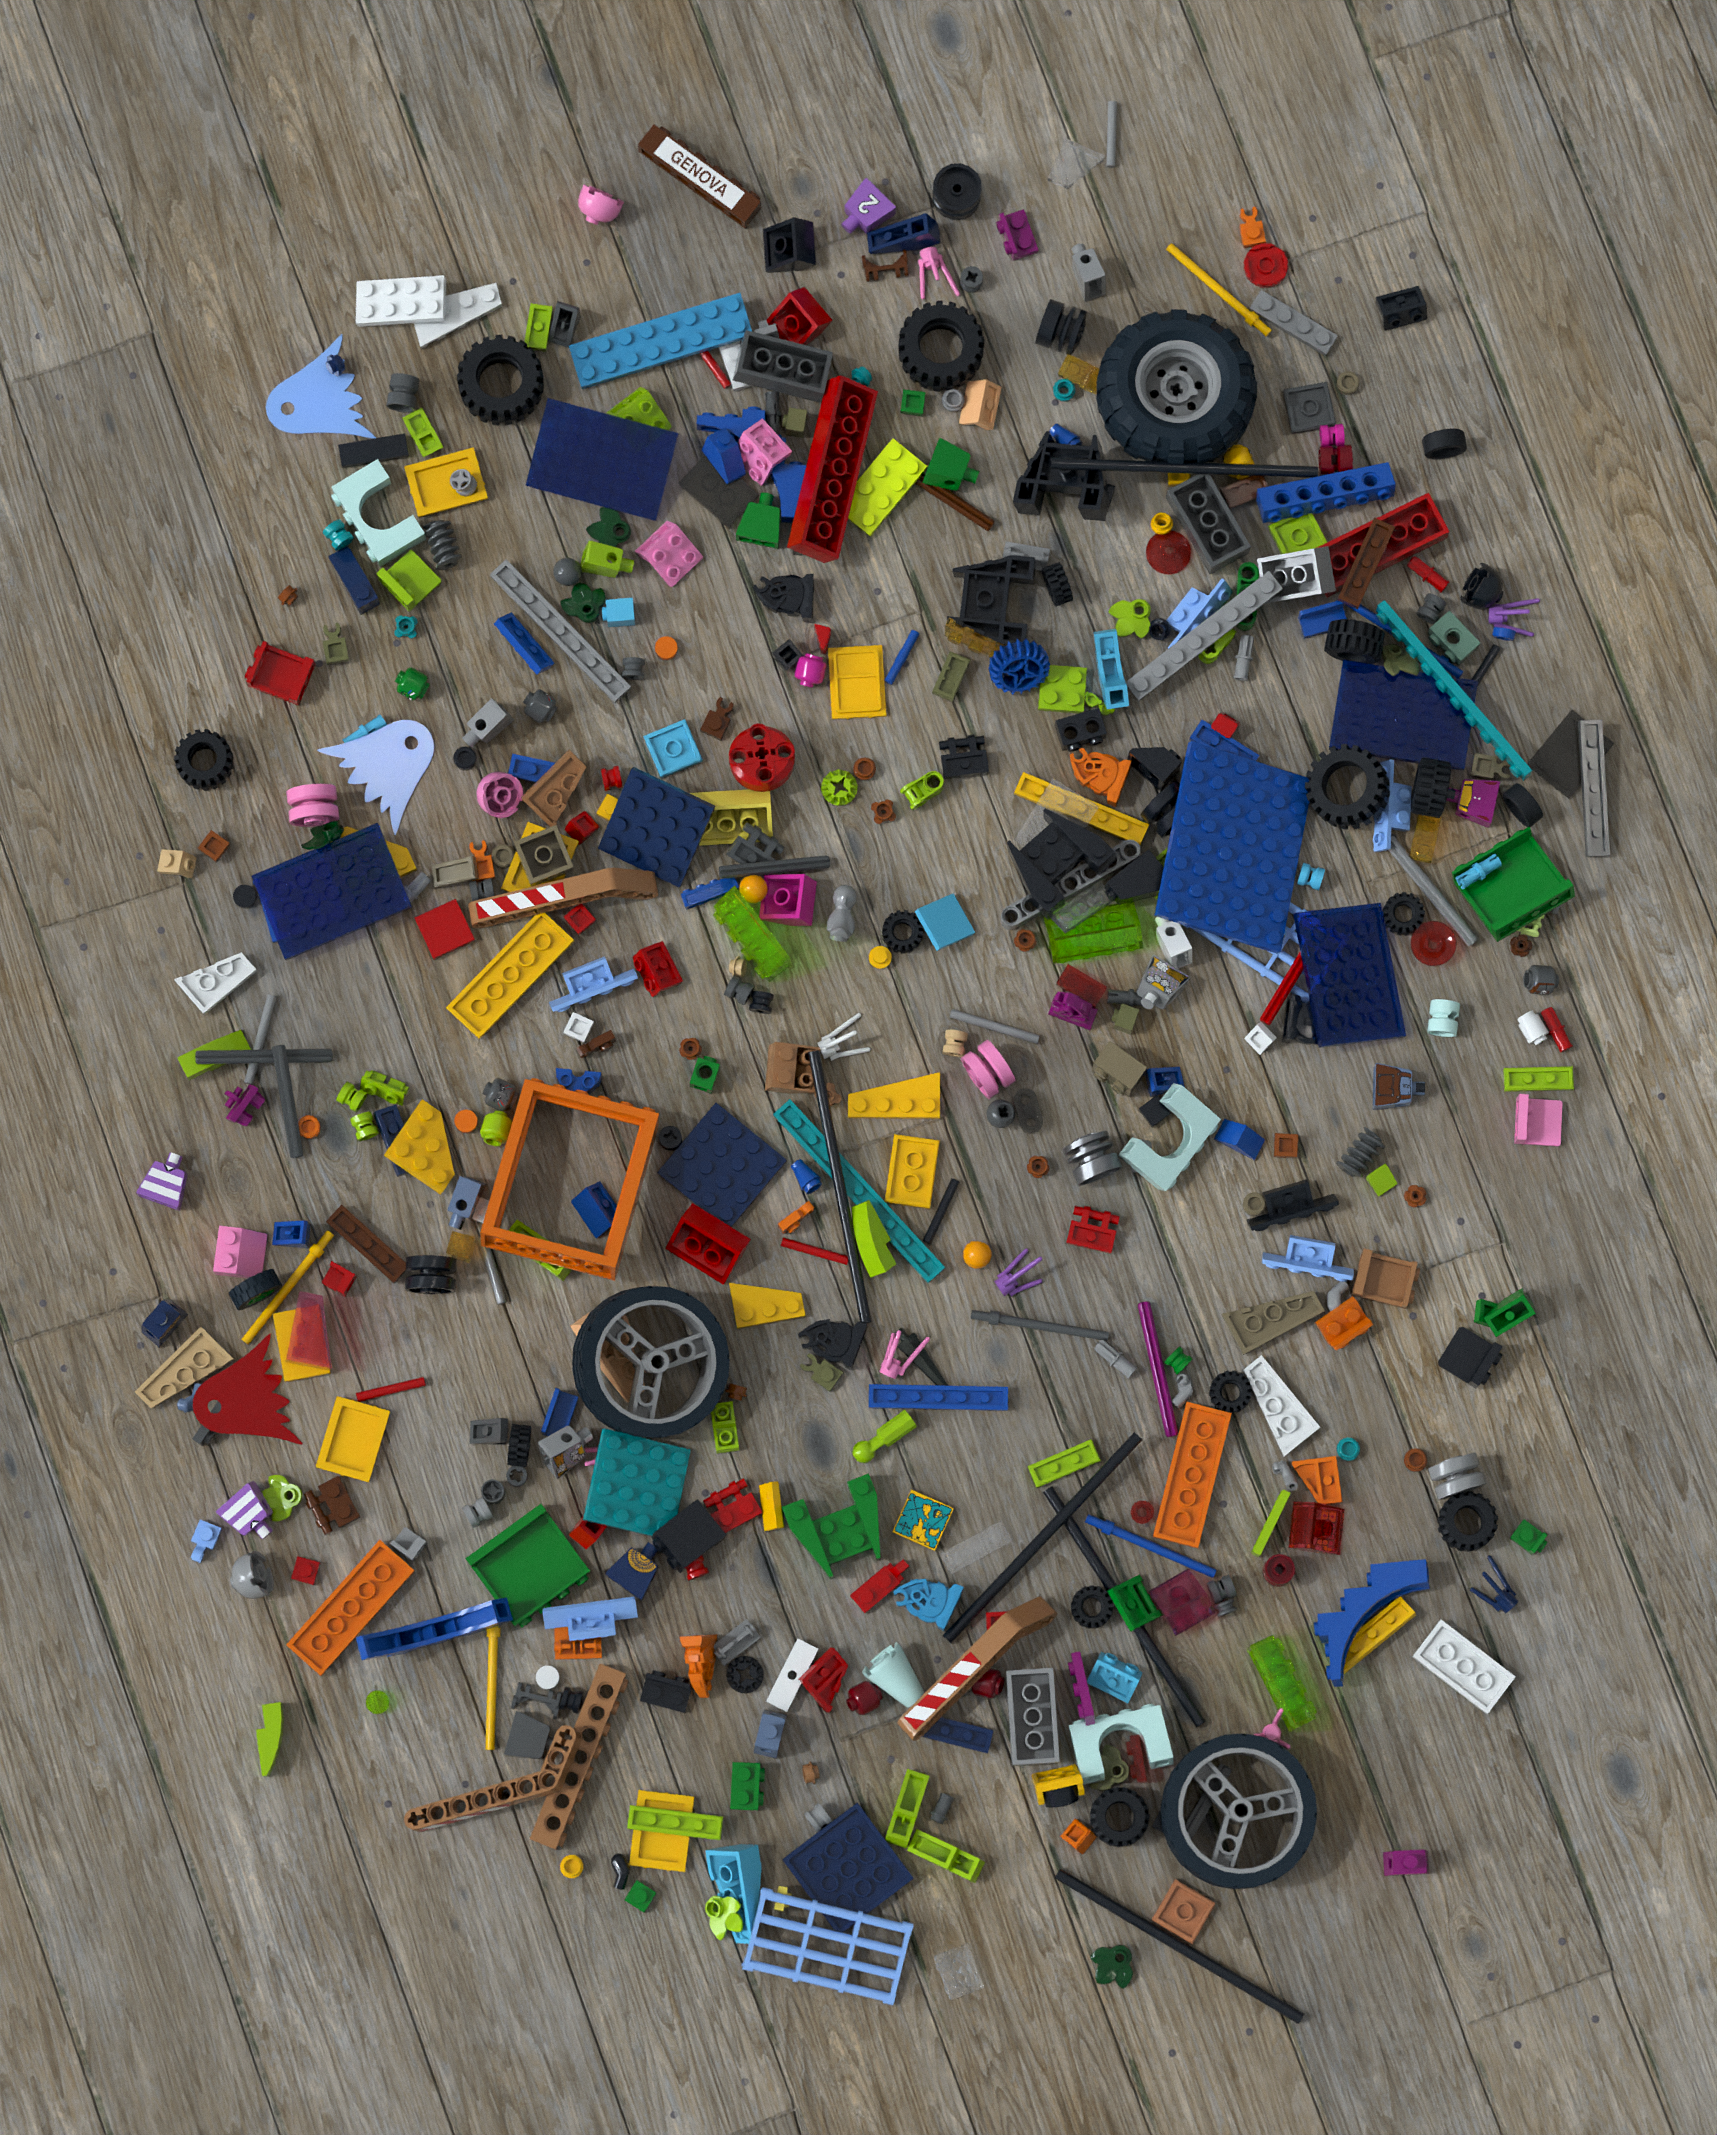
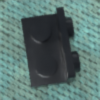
[1376,286,1427,331]
[640,1670,692,1713]

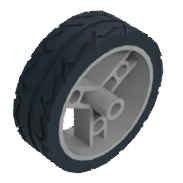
[572,1286,730,1438]
[1160,1734,1317,1889]

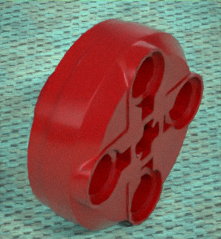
[729,723,795,792]

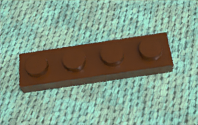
[1337,518,1395,609]
[326,1204,407,1284]

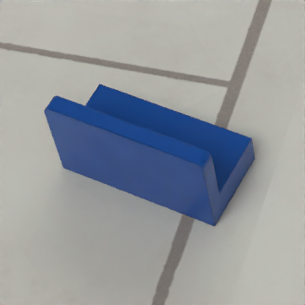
[1298,601,1347,639]
[571,1181,617,1238]
[541,1388,579,1436]

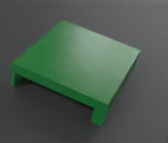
[1452,827,1575,942]
[465,1504,591,1628]

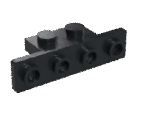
[1246,1179,1339,1231]

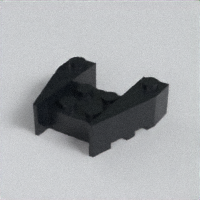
[1013,431,1110,521]
[947,555,1036,647]
[1007,808,1116,920]

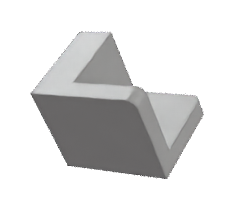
[390,1527,428,1562]

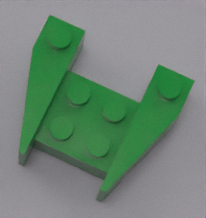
[782,1473,880,1579]

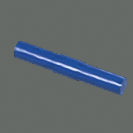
[884,630,920,685]

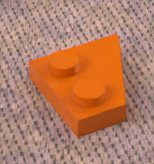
[1292,1456,1343,1505]

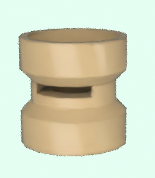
[942,1030,968,1057]

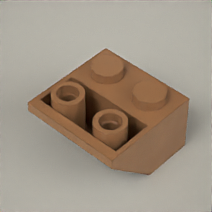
[765,1042,820,1094]

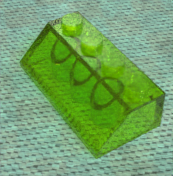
[713,886,791,982]
[1043,902,1143,964]
[1247,1635,1317,1733]

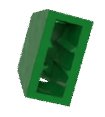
[922,438,980,491]
[736,493,780,549]

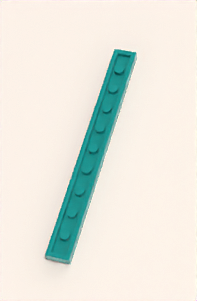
[1376,600,1532,781]
[773,1099,945,1284]

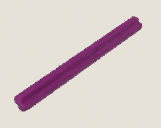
[1138,1301,1178,1437]

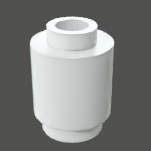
[1517,1010,1549,1046]

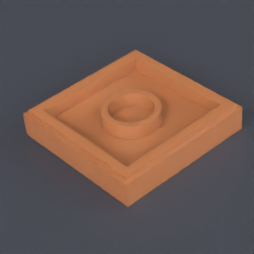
[1152,1879,1216,1944]

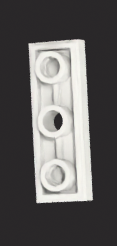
[766,1639,819,1712]

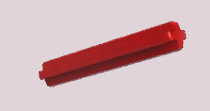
[1260,944,1314,1025]

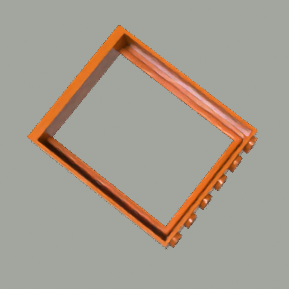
[480,1078,659,1281]

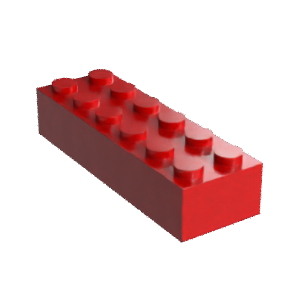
[1317,492,1450,598]

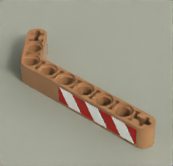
[468,868,658,928]
[897,1596,1057,1741]
[404,1725,581,1832]

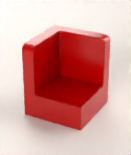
[322,1261,357,1297]

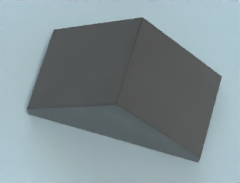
[548,301,581,348]

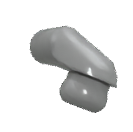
[1327,1281,1350,1311]
[1272,1460,1298,1491]

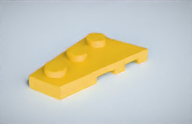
[729,1283,805,1329]

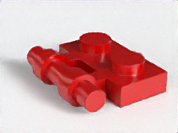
[1066,1205,1120,1254]
[703,1478,762,1533]

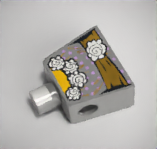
[1136,954,1190,1009]
[538,1426,593,1479]

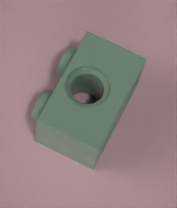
[1427,610,1480,666]

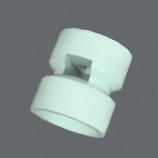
[1427,999,1460,1037]

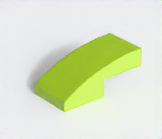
[402,408,443,458]

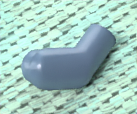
[177,1383,201,1413]

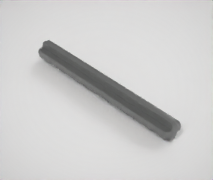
[719,855,830,879]
[272,1045,303,1158]

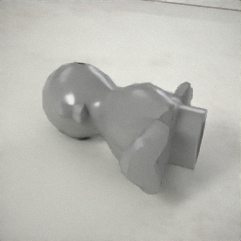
[826,885,857,942]

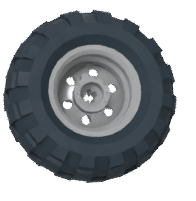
[1096,309,1257,464]

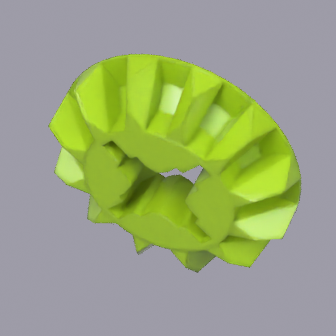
[821,769,858,806]

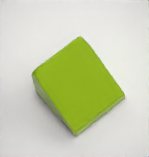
[1366,1163,1398,1197]

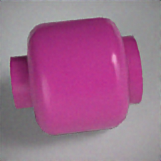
[794,653,827,688]

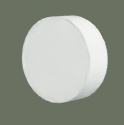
[536,1666,559,1690]

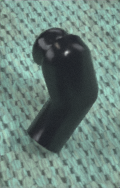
[611,1853,630,1890]

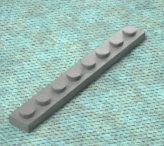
[490,560,631,704]
[1126,571,1283,701]

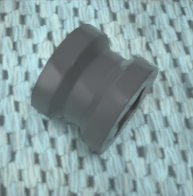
[960,266,983,293]
[622,657,645,680]

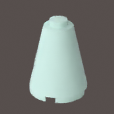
[862,1642,925,1708]

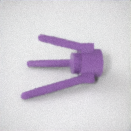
[1488,598,1540,637]
[994,1248,1043,1297]

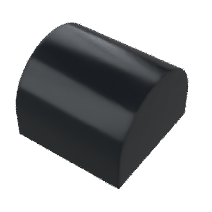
[771,639,803,671]

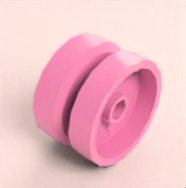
[286,784,339,827]
[961,1040,1016,1099]

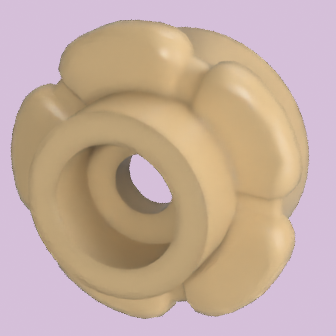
[729,956,747,977]

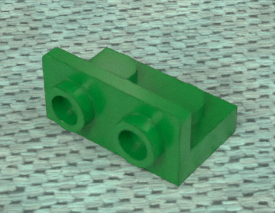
[730,1762,765,1811]

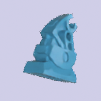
[893,1579,964,1631]

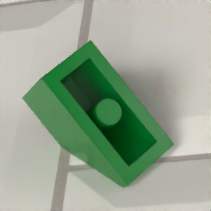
[1484,1288,1536,1337]

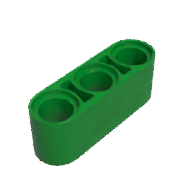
[1236,562,1259,631]

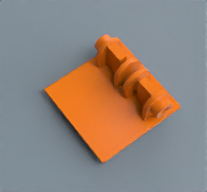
[554,1627,602,1660]

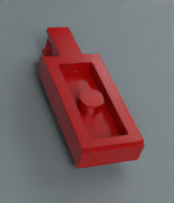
[850,1559,909,1614]

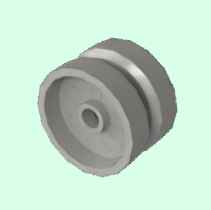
[1428,1453,1487,1500]

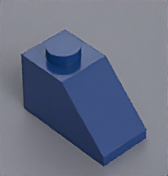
[702,427,746,484]

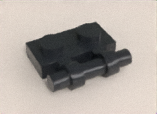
[939,734,989,779]

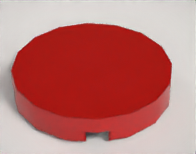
[1244,243,1288,288]

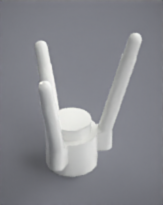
[817,1013,871,1061]

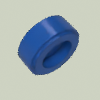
[1492,627,1516,641]

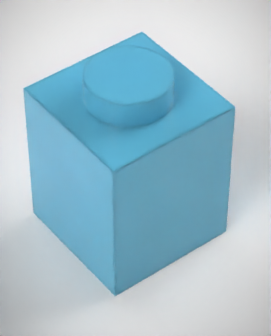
[602,598,635,627]

